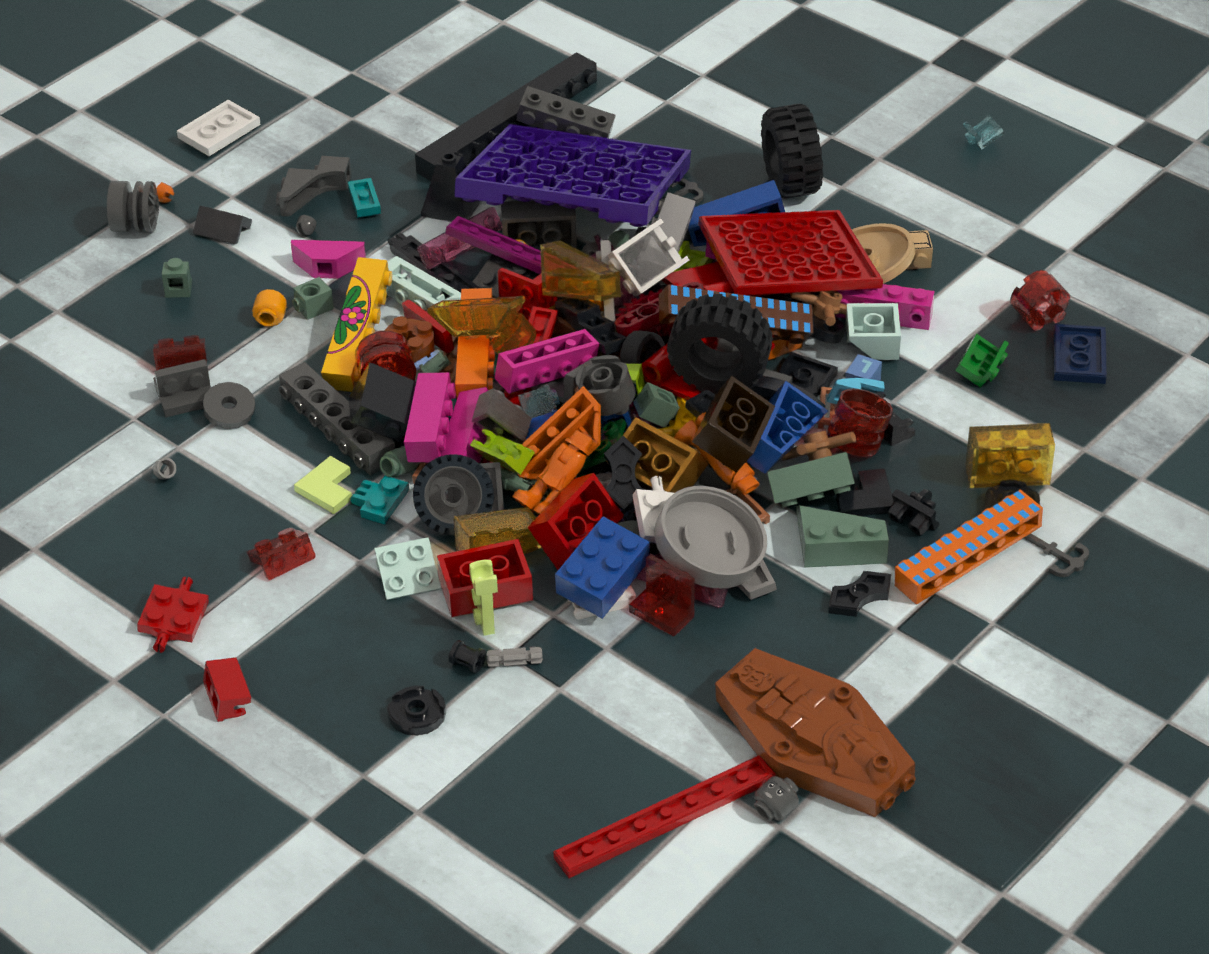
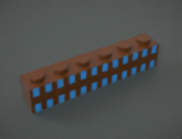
[659,285,813,344]

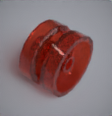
[355,331,417,381]

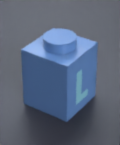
[845,354,882,381]

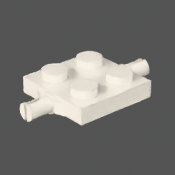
[632,476,674,543]

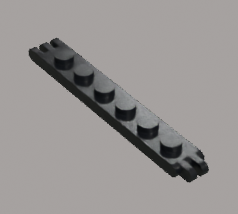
[388,233,517,332]

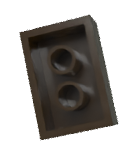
[692,376,775,473]

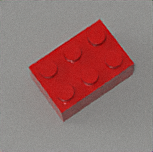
[527,473,624,570]
[437,539,533,617]

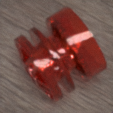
[827,388,893,457]

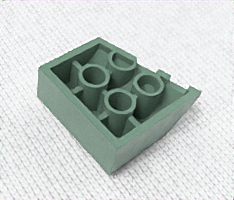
[767,452,855,507]
[796,506,889,568]

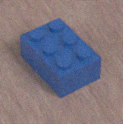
[555,517,649,619]

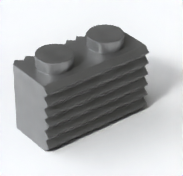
[472,388,532,444]

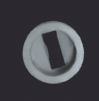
[153,457,176,480]

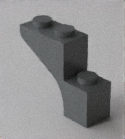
[276,156,351,216]

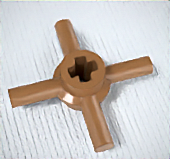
[790,291,847,326]
[781,430,856,461]

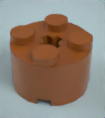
[383,316,435,373]

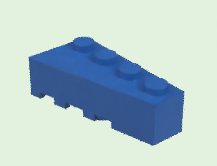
[688,180,785,247]
[747,381,828,474]

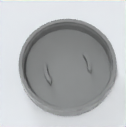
[654,486,767,588]

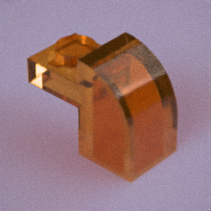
[488,306,536,354]

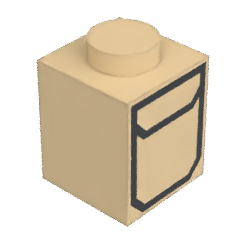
[907,230,933,269]

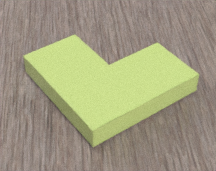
[294,456,352,514]

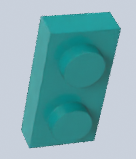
[348,178,381,218]

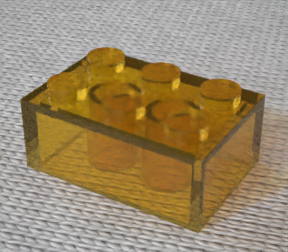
[965,423,1055,488]

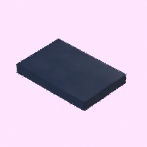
[1054,324,1107,384]

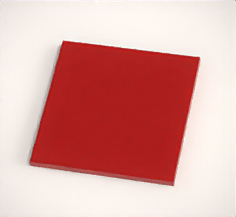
[698,210,883,295]

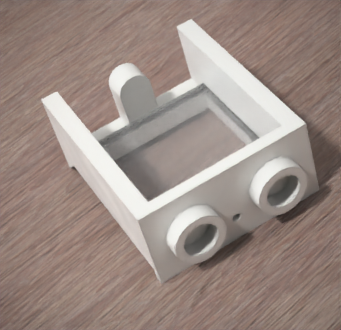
[607,219,689,297]

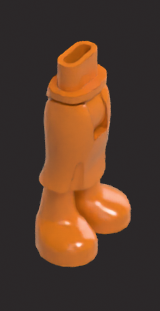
[674,412,760,495]
[512,430,593,516]

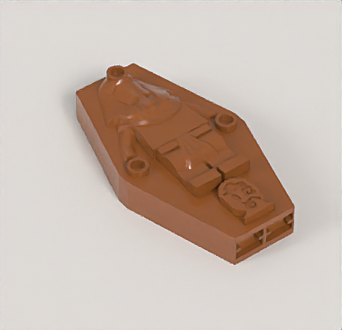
[715,648,916,817]

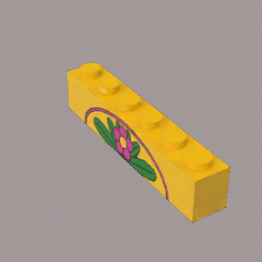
[321,257,392,392]

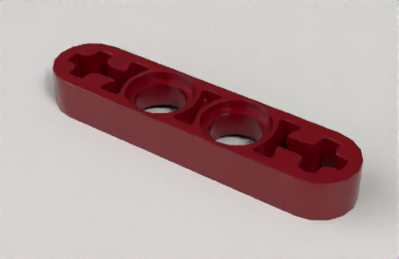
[615,282,704,337]

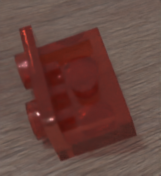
[153,335,207,370]
[247,528,316,580]

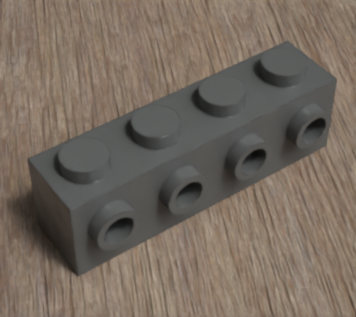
[516,86,616,138]

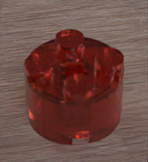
[1010,270,1070,331]

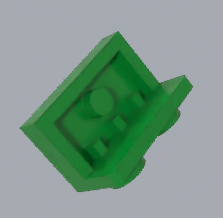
[955,334,1009,388]

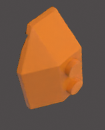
[518,386,601,480]

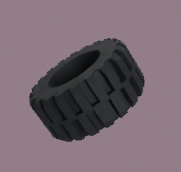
[761,103,823,199]
[667,294,773,394]

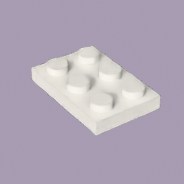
[177,100,260,156]

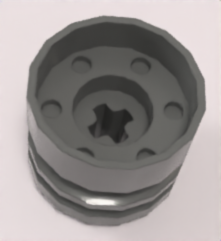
[107,181,159,232]

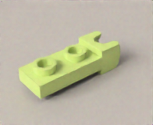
[469,560,498,636]

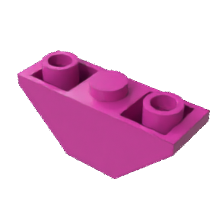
[291,240,366,279]

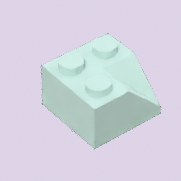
[845,303,901,360]

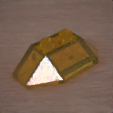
[427,296,525,340]

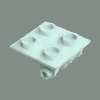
[374,537,441,600]

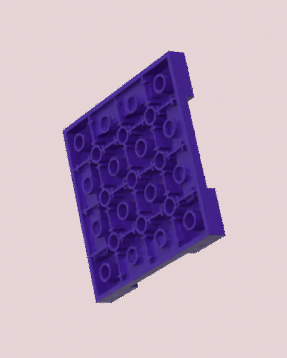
[455,124,691,227]

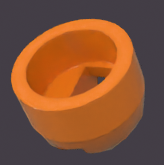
[157,182,174,203]

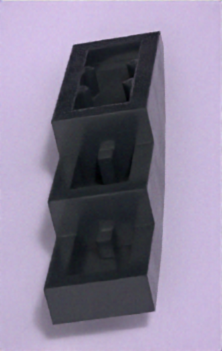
[554,294,627,355]

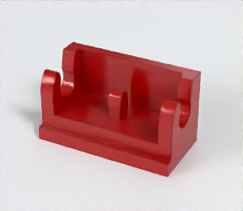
[203,657,251,722]

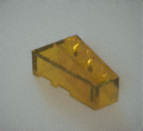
[540,241,621,301]
[454,507,542,554]

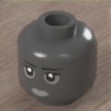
[754,776,799,821]

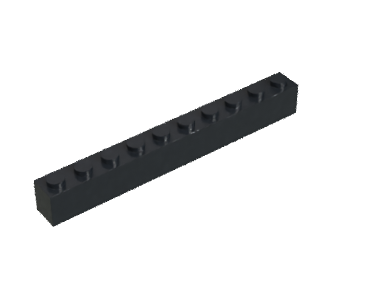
[415,52,597,181]

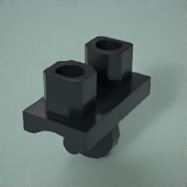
[888,489,940,536]

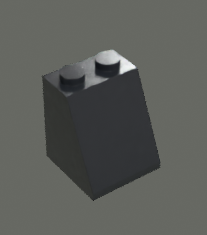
[349,363,416,442]

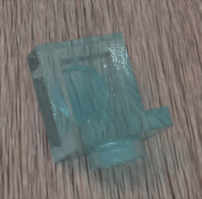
[963,116,1004,150]
[518,384,560,418]

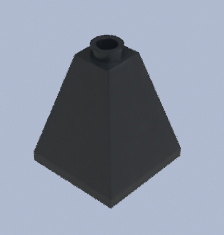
[421,152,480,222]

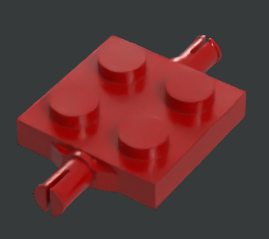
[137,576,209,653]

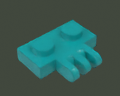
[350,475,409,525]

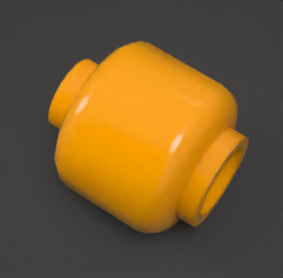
[252,289,287,326]

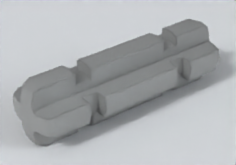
[487,647,543,667]

